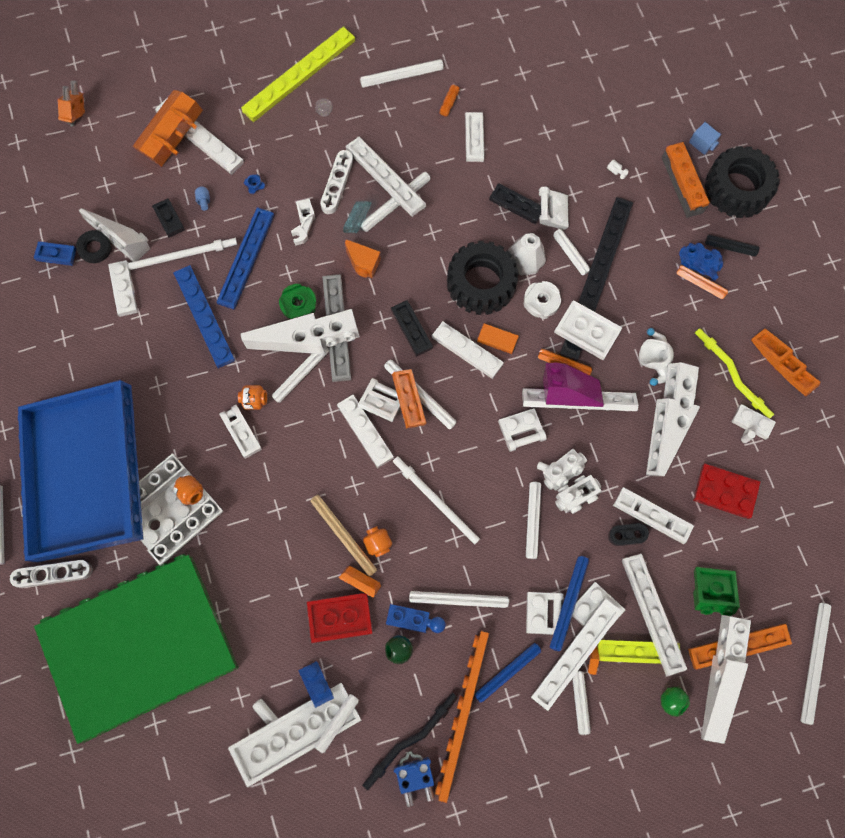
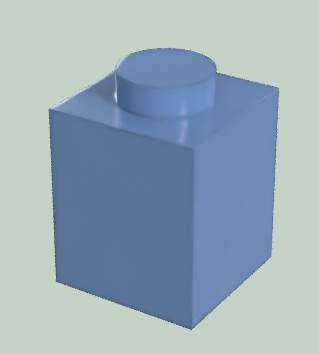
[689,122,721,155]

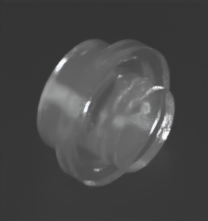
[315,99,333,116]

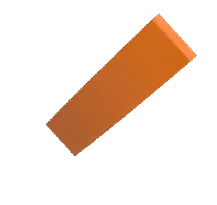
[751,329,820,397]

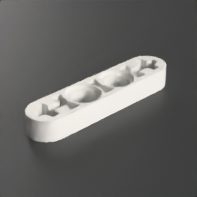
[321,150,353,214]
[10,560,92,588]

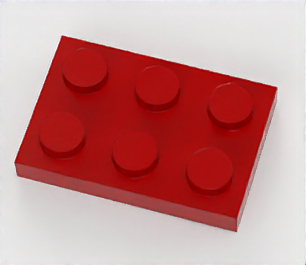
[693,463,760,519]
[307,593,372,643]

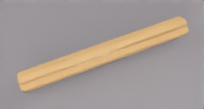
[310,495,377,576]

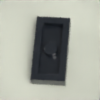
[152,198,185,238]

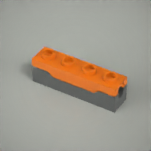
[662,142,709,218]

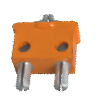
[58,81,85,126]

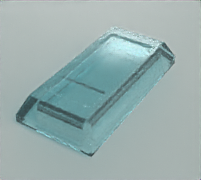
[343,201,372,233]

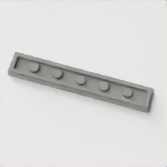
[322,274,351,382]

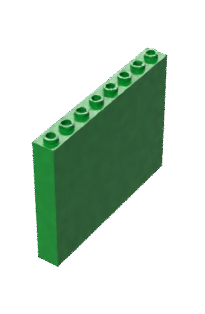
[34,554,239,744]

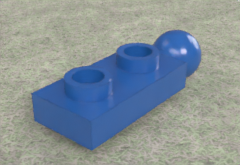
[386,604,446,633]

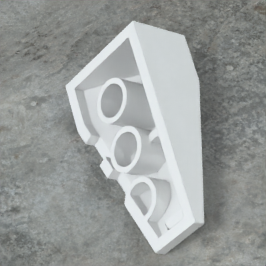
[79,208,150,262]

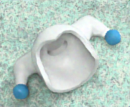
[639,328,674,386]

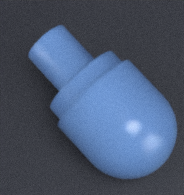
[195,186,210,210]

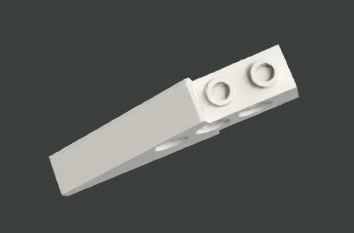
[241,309,360,354]
[646,362,700,476]
[701,615,751,744]

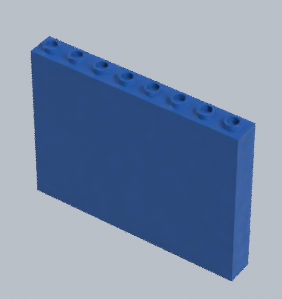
[18,380,144,562]

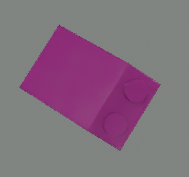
[543,363,604,407]

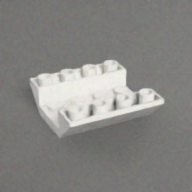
[139,453,224,566]

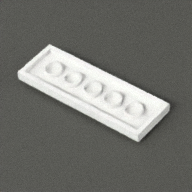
[228,683,361,787]

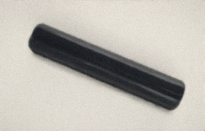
[705,234,759,256]

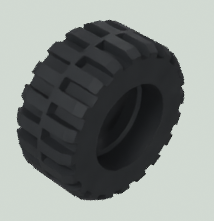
[705,146,780,218]
[447,241,519,315]

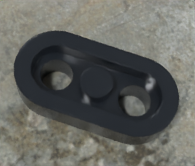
[608,523,649,546]

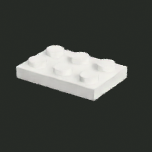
[554,300,622,360]

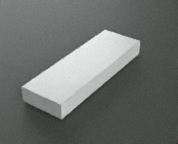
[465,112,484,162]

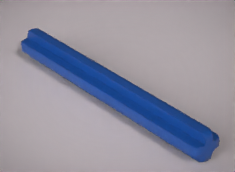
[550,556,589,651]

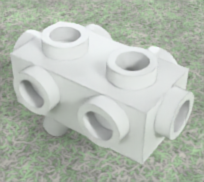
[537,449,587,491]
[555,475,601,514]

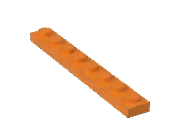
[435,631,489,803]

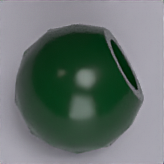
[385,635,413,664]

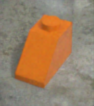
[345,239,381,278]

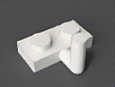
[731,404,776,443]

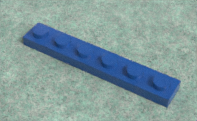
[173,265,235,368]

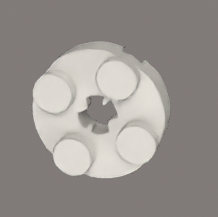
[524,281,561,319]

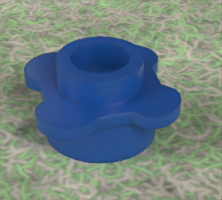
[244,174,265,194]

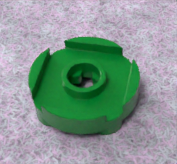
[279,284,317,320]

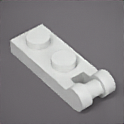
[219,405,262,459]

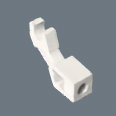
[291,199,315,246]

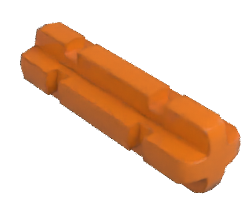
[440,84,460,117]

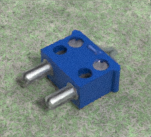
[393,751,434,807]

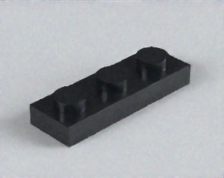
[489,183,541,225]
[391,300,433,357]

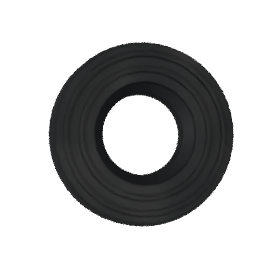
[76,230,111,263]

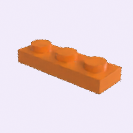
[392,369,426,429]

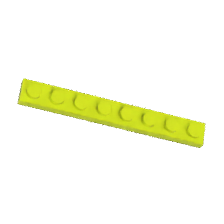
[241,27,355,122]

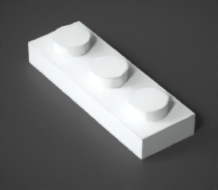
[108,260,138,317]

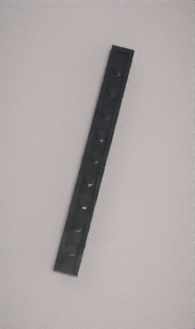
[559,197,633,361]

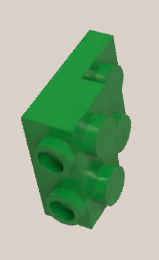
[693,567,740,616]

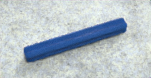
[474,643,541,703]

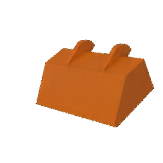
[132,90,203,167]

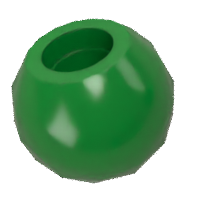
[660,686,690,717]

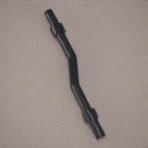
[362,693,458,791]

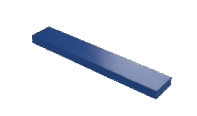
[217,208,274,310]

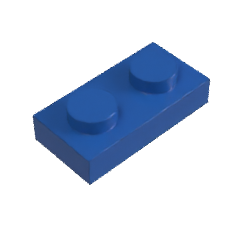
[34,241,77,266]
[298,661,334,708]

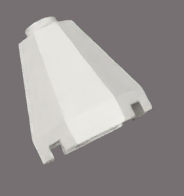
[508,233,546,275]

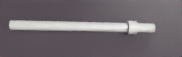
[128,238,237,270]
[393,456,480,545]

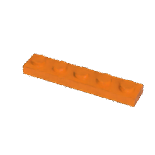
[688,624,792,670]

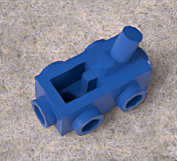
[679,243,723,280]

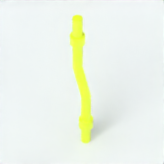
[695,328,774,419]

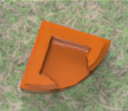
[588,646,599,675]

